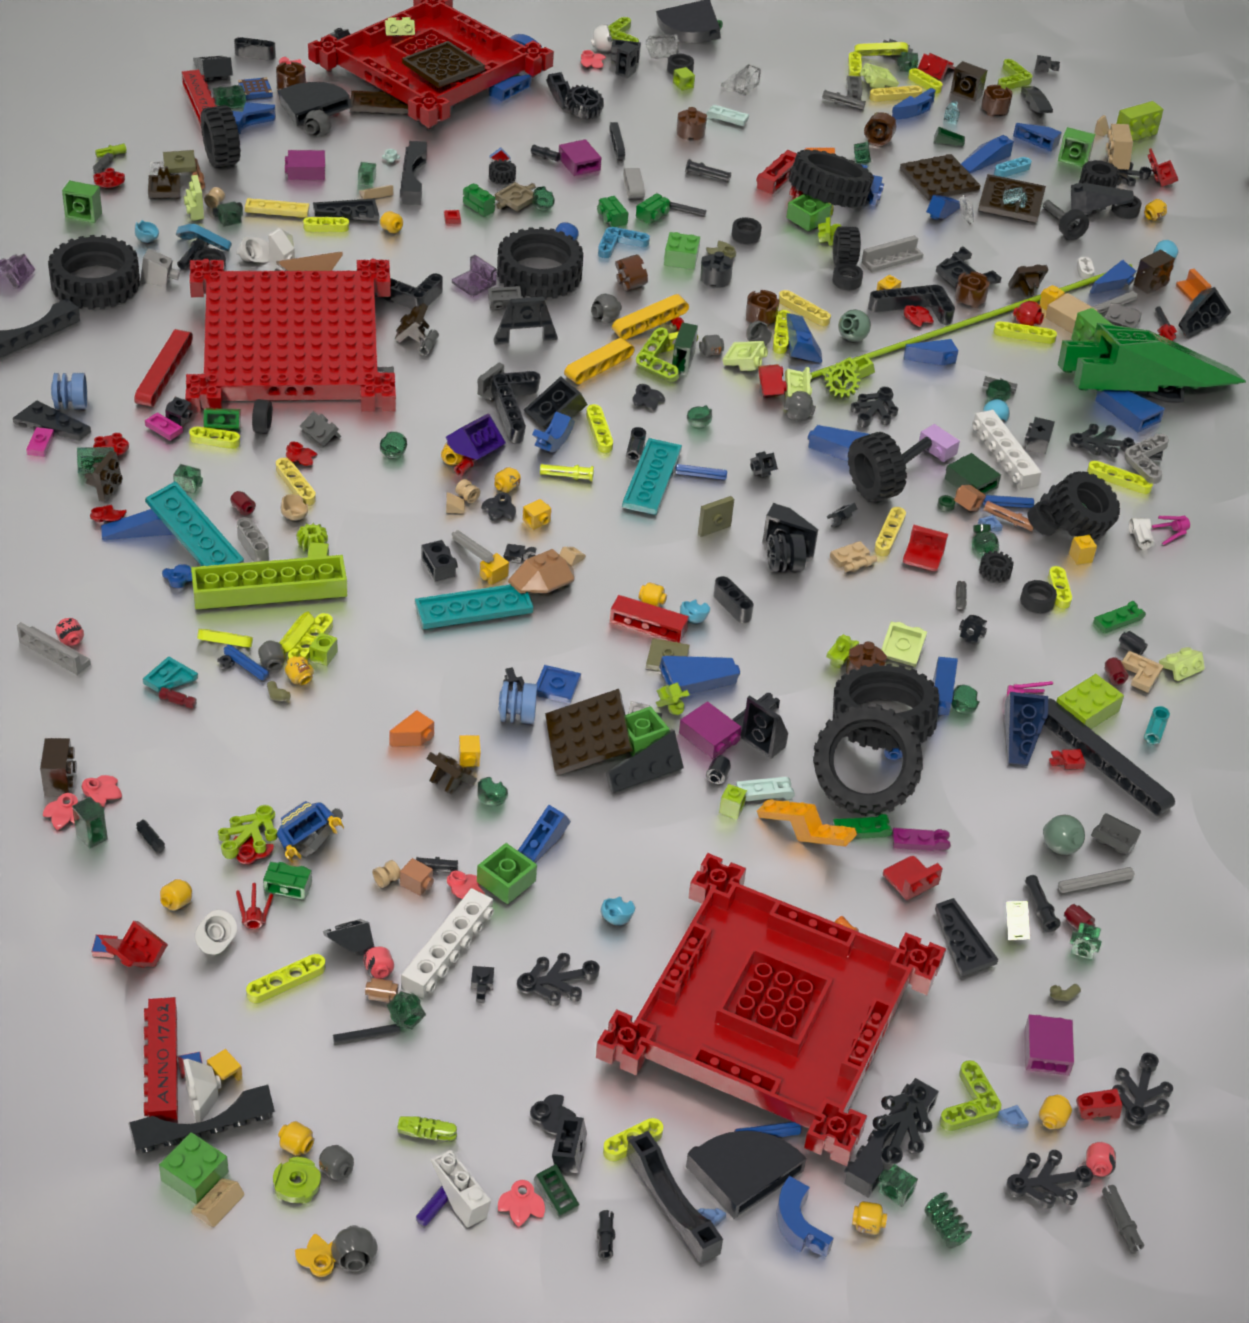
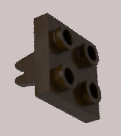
[148,166,180,199]
[1008,264,1049,297]
[394,303,430,343]
[84,451,123,502]
[426,752,477,795]

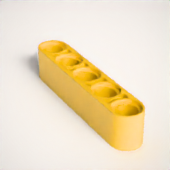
[612,294,689,340]
[564,338,635,385]

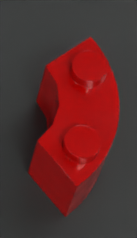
[758,364,787,397]

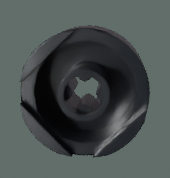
[700,251,733,288]

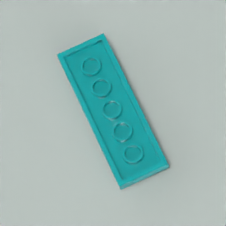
[622,438,682,515]
[145,481,244,566]
[415,584,533,629]

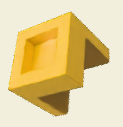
[206,1048,242,1081]

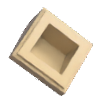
[1094,115,1109,137]
[446,492,464,514]
[559,547,586,566]

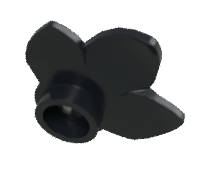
[632,384,665,411]
[481,492,516,522]
[530,1094,576,1135]

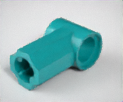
[1144,706,1170,745]

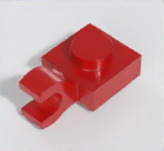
[1049,749,1086,769]

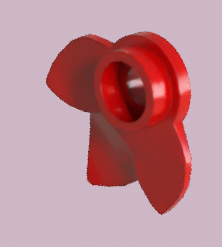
[904,305,934,327]
[286,441,318,466]
[90,505,127,522]
[233,836,274,864]

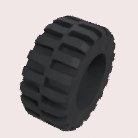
[200,105,241,167]
[847,432,907,502]
[1050,471,1120,540]

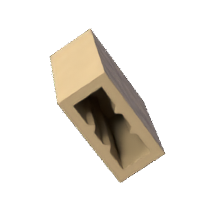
[1045,293,1098,333]

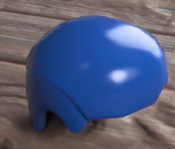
[555,222,579,241]

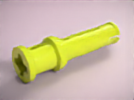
[540,464,594,482]

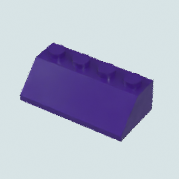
[446,413,506,460]

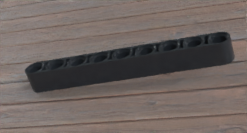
[1044,698,1175,816]

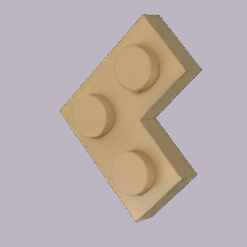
[1122,651,1164,693]

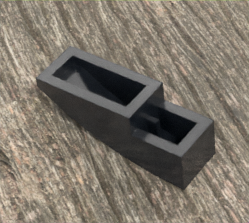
[546,72,570,109]

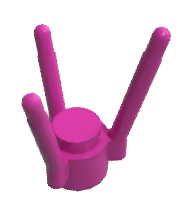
[1152,515,1190,545]
[1007,681,1053,696]

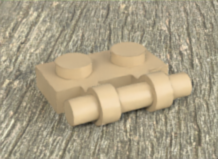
[830,541,877,573]

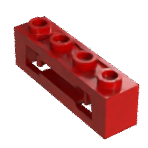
[756,150,797,194]

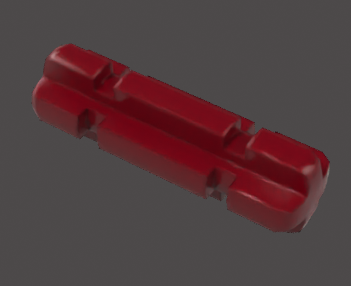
[159,687,197,709]

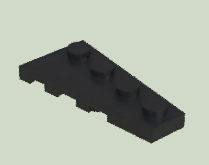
[313,198,379,221]
[13,400,91,441]
[605,729,684,792]
[935,898,998,977]

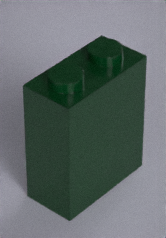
[672,322,698,375]
[945,453,1001,495]

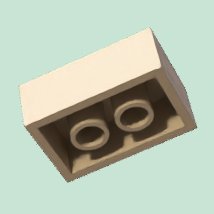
[1105,124,1133,169]

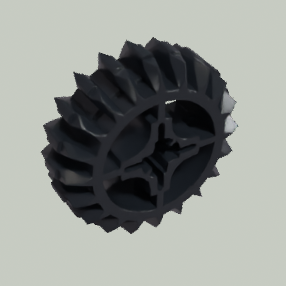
[565,84,604,120]

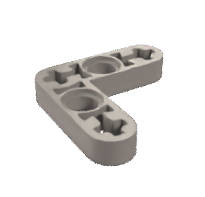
[1125,434,1169,484]

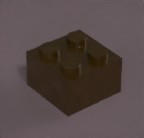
[950,61,988,102]
[1133,249,1175,294]
[40,738,77,797]

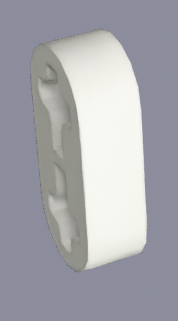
[1077,257,1095,279]

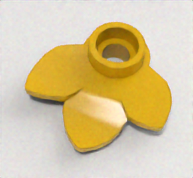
[295,1234,336,1277]

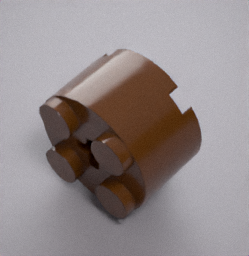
[276,62,306,90]
[981,85,1013,116]
[676,107,707,140]
[864,112,897,147]
[615,254,648,291]
[955,272,990,308]
[745,290,780,327]
[846,641,887,675]

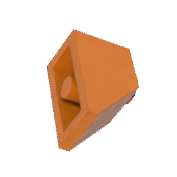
[389,710,434,747]

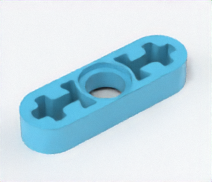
[994,157,1032,177]

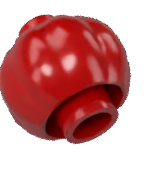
[1013,301,1044,326]

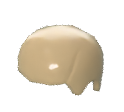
[280,494,308,521]

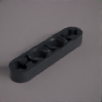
[609,122,625,160]

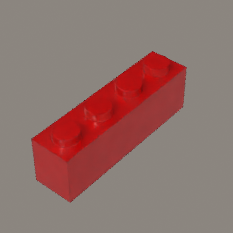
[609,595,689,643]

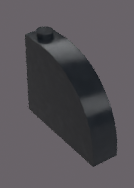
[656,0,721,43]
[278,82,352,126]
[686,1131,807,1219]

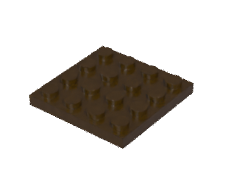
[402,41,485,88]
[900,154,981,200]
[978,174,1046,222]
[545,688,633,776]

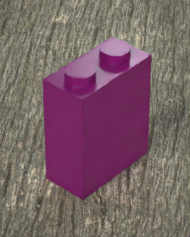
[559,139,602,176]
[285,150,325,180]
[679,701,741,759]
[1025,1014,1074,1076]

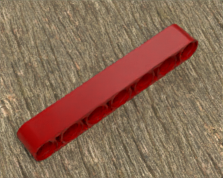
[134,329,193,407]

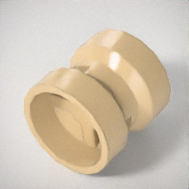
[204,187,225,208]
[455,479,480,503]
[372,860,400,888]

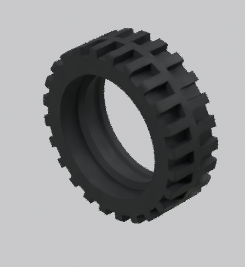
[789,149,874,208]
[497,227,584,300]
[48,235,140,310]
[833,663,939,751]
[813,704,923,816]

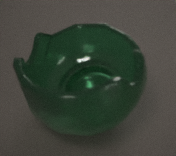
[531,186,555,211]
[986,379,1011,402]
[687,405,712,428]
[379,431,407,459]
[971,531,999,555]
[951,684,980,715]
[477,777,508,807]

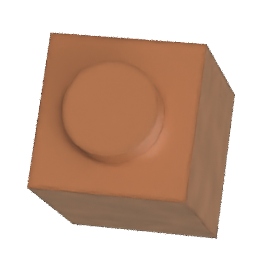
[954,485,986,511]
[400,858,434,896]

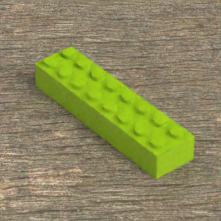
[191,555,347,609]

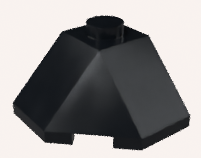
[323,919,374,955]

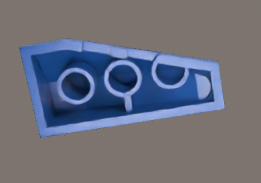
[961,135,1014,174]
[786,313,822,363]
[101,509,174,540]

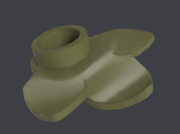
[706,241,737,259]

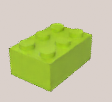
[1116,101,1164,141]
[1056,673,1124,729]

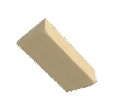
[359,185,393,199]
[191,1178,244,1227]

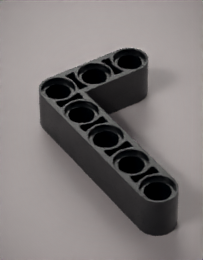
[374,273,443,309]
[868,285,955,325]
[491,371,541,444]

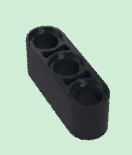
[234,37,276,60]
[713,576,754,623]

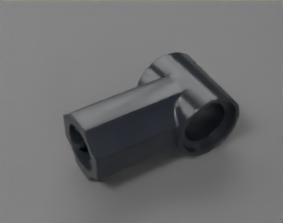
[626,427,646,462]

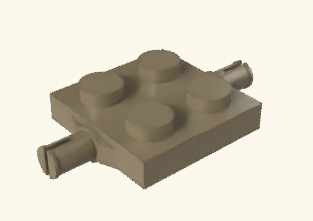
[495,182,538,212]

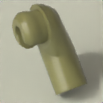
[267,681,291,702]
[1050,984,1081,1002]

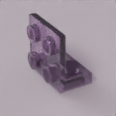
[0,254,35,289]
[451,255,497,297]

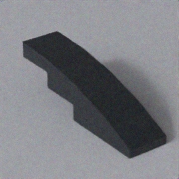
[1021,86,1053,113]

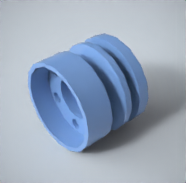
[51,373,87,410]
[498,681,537,724]

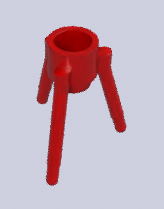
[236,883,273,929]

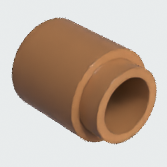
[365,978,399,1003]

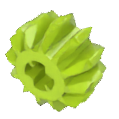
[296,522,328,551]

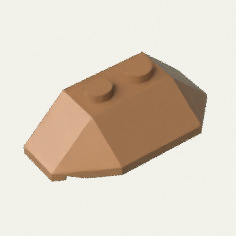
[276,252,343,271]
[508,549,575,593]

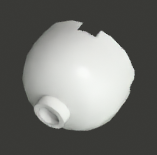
[591,24,613,53]

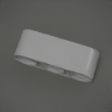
[623,168,645,199]
[237,517,269,562]

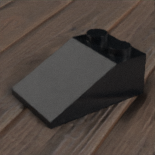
[193,55,233,80]
[524,376,588,429]
[762,503,819,559]
[741,695,788,759]

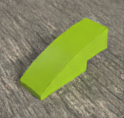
[821,354,875,383]

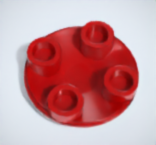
[93,168,125,188]
[93,433,129,457]

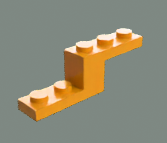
[757,799,857,847]

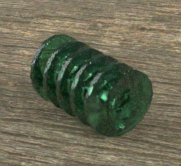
[924,1192,972,1247]

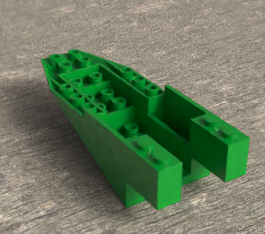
[1058,323,1246,392]

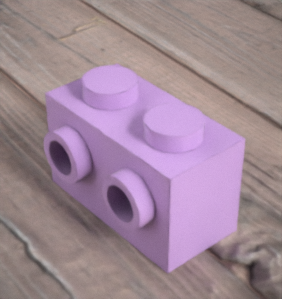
[919,424,960,462]

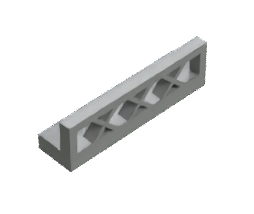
[862,235,924,272]
[17,622,91,675]

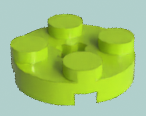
[273,1157,321,1203]

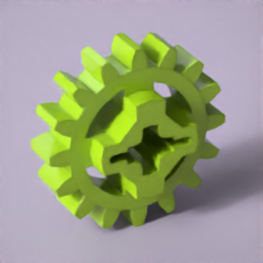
[824,362,861,399]

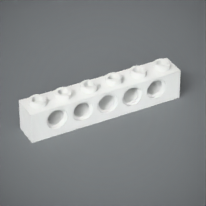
[972,410,1042,489]
[401,888,494,1000]

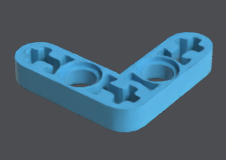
[176,224,232,251]
[598,227,650,258]

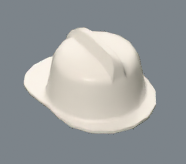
[236,237,270,263]
[195,910,237,955]

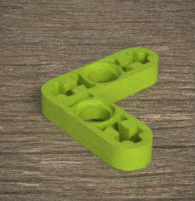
[608,17,639,42]
[997,59,1033,89]
[636,327,679,382]
[939,1060,1002,1131]

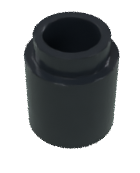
[1119,631,1148,656]
[706,756,731,785]

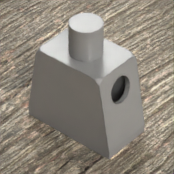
[140,248,180,286]

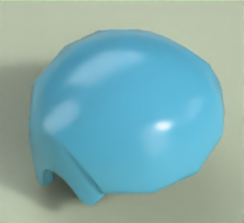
[135,220,159,243]
[1153,240,1178,258]
[983,399,1010,421]
[680,599,710,624]
[601,896,636,926]

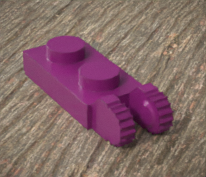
[892,828,951,851]

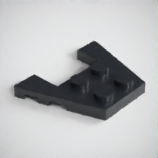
[936,246,1002,288]
[493,297,558,345]

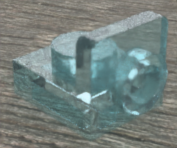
[943,101,960,125]
[1003,187,1027,208]

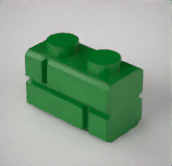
[463,183,495,217]
[636,193,670,224]
[597,195,629,227]
[204,408,241,429]
[263,861,312,900]

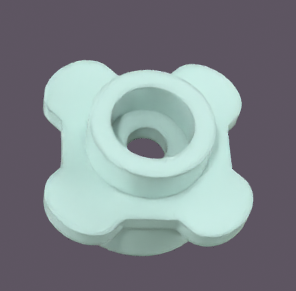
[382,149,400,163]

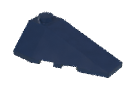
[1005,692,1048,766]

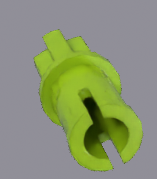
[95,143,127,158]

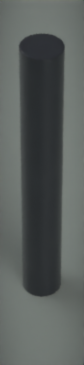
[670,202,707,216]
[1155,306,1177,340]
[333,1023,401,1044]

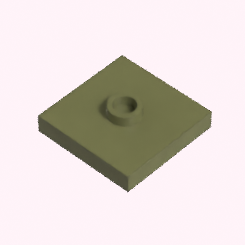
[163,150,196,174]
[698,496,735,537]
[645,638,690,671]

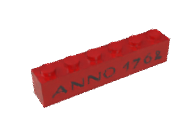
[182,69,217,126]
[144,997,178,1123]

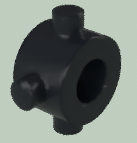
[217,655,234,669]

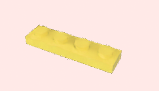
[245,198,310,218]

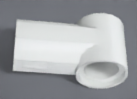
[1129,518,1154,550]

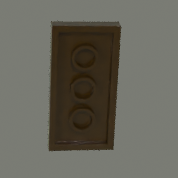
[350,90,408,115]

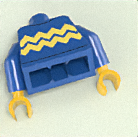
[277,801,344,863]

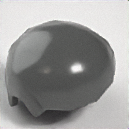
[746,321,772,346]

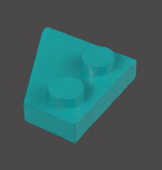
[143,656,198,693]

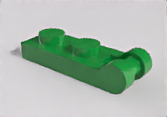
[1093,601,1146,634]
[832,814,892,839]

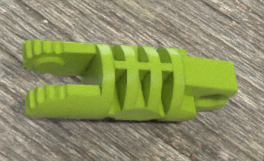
[397,1116,457,1141]

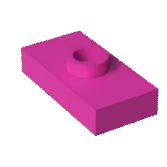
[145,412,183,441]
[26,427,54,457]

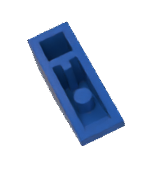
[489,75,532,102]
[1013,123,1062,152]
[926,195,964,220]
[1090,260,1136,294]
[903,339,959,365]
[933,657,958,716]
[518,804,571,863]

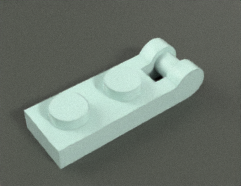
[706,105,749,126]
[736,777,795,801]

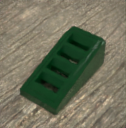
[934,127,965,146]
[534,1164,580,1217]

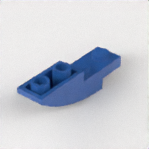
[892,88,936,120]

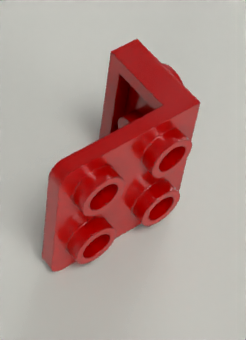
[917,53,955,80]
[1147,148,1179,187]
[903,525,948,571]
[883,856,943,901]
[101,921,168,968]

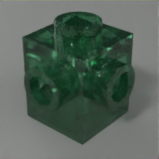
[1069,922,1102,960]
[387,991,426,1030]

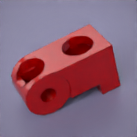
[1076,1089,1122,1119]

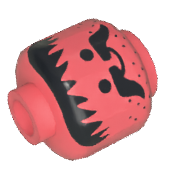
[55,618,84,646]
[363,946,394,979]
[1086,1142,1116,1177]

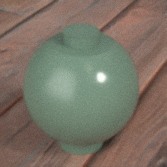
[838,309,871,342]
[1043,814,1085,855]

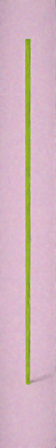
[810,264,1133,379]

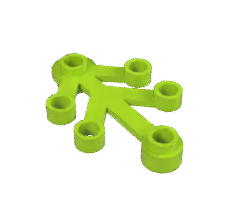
[218,805,278,859]

